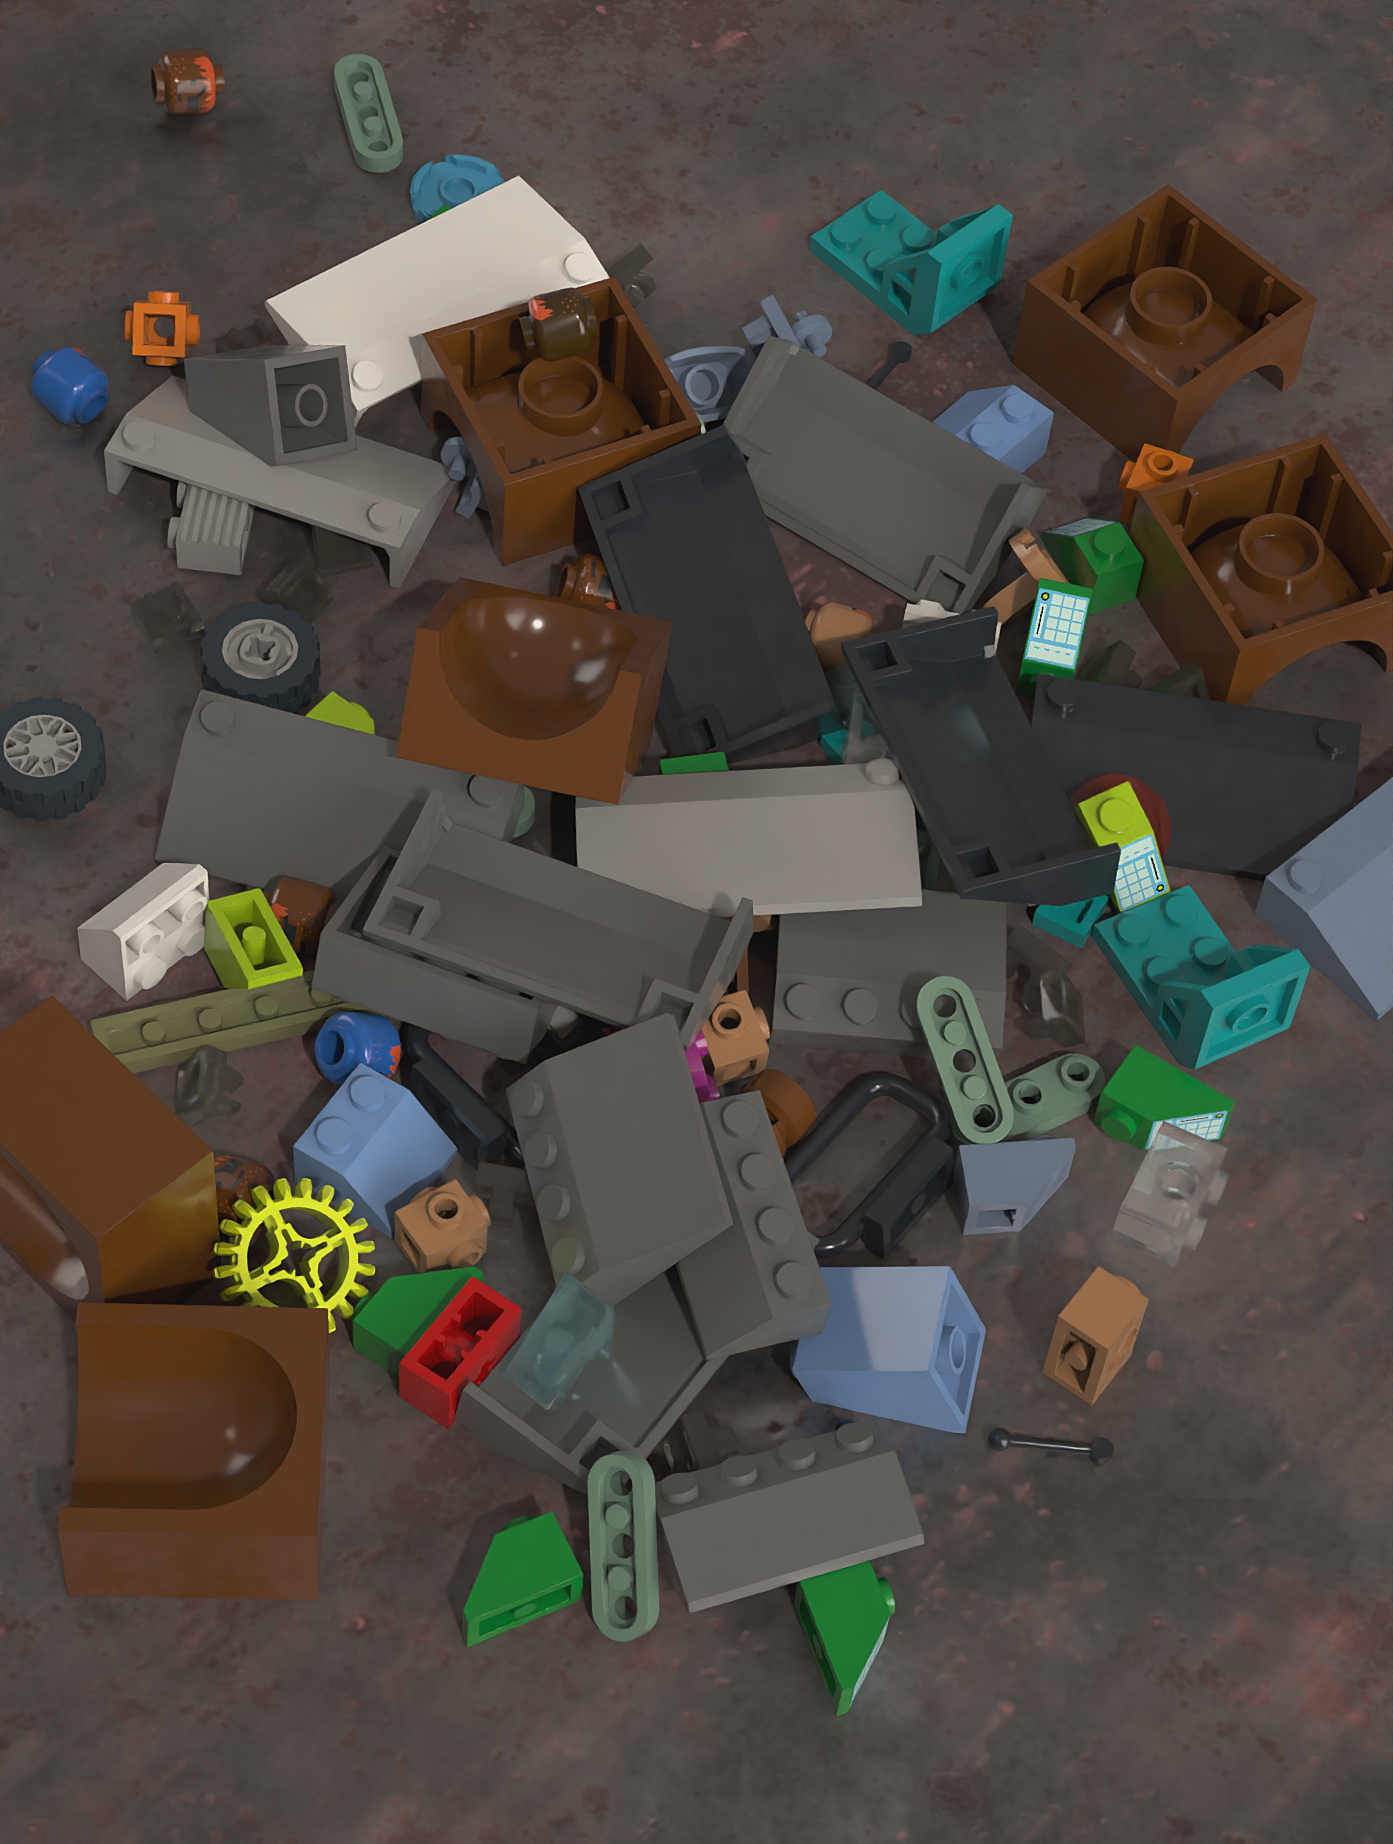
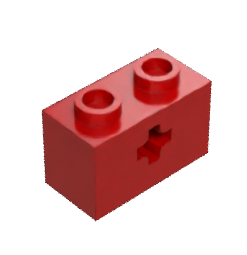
[399,1276,522,1429]

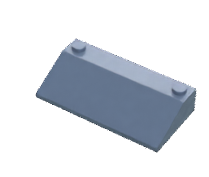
[1254,777,1393,1021]

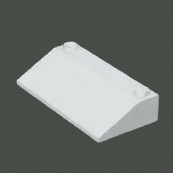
[264,176,610,427]

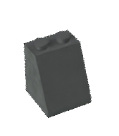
[184,345,357,466]

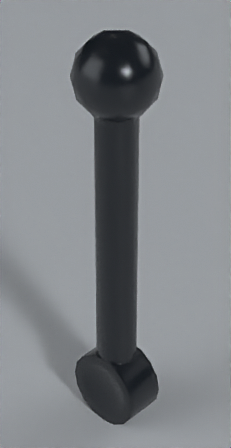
[867,341,912,390]
[988,1427,1114,1464]

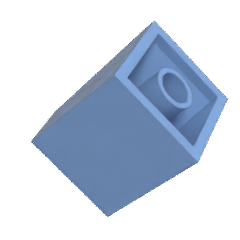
[790,1266,986,1433]

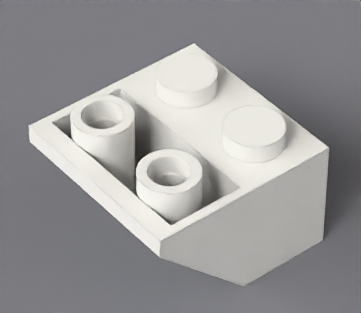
[77,863,209,1001]

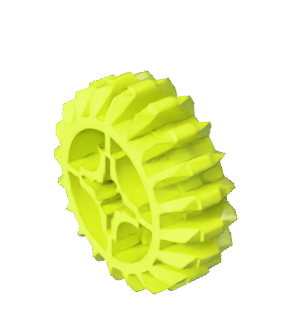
[212,1178,375,1333]

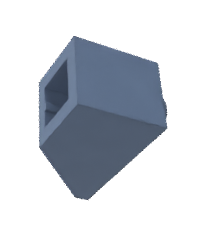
[954,1135,1076,1235]

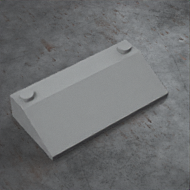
[104,375,456,588]
[576,758,922,917]

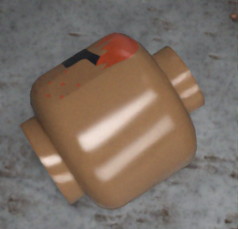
[805,602,876,679]

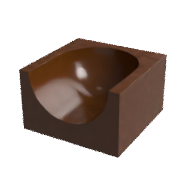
[1012,184,1318,463]
[421,276,702,567]
[1129,433,1393,705]
[396,577,673,805]
[0,995,221,1322]
[58,1302,330,1600]

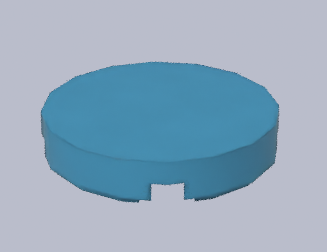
[410,154,505,224]

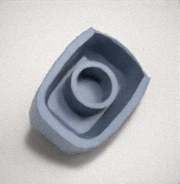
[664,346,755,423]

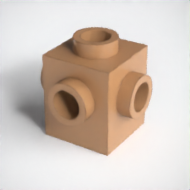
[701,990,770,1086]
[395,1179,491,1274]

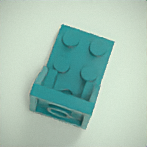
[809,190,1013,336]
[1092,885,1311,1070]

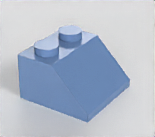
[933,385,1054,474]
[293,1063,457,1239]

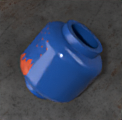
[31,347,109,424]
[314,1011,401,1086]

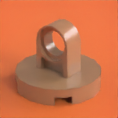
[983,527,1070,628]

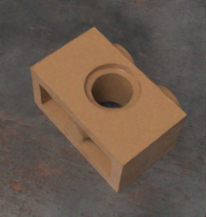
[1042,1266,1149,1406]

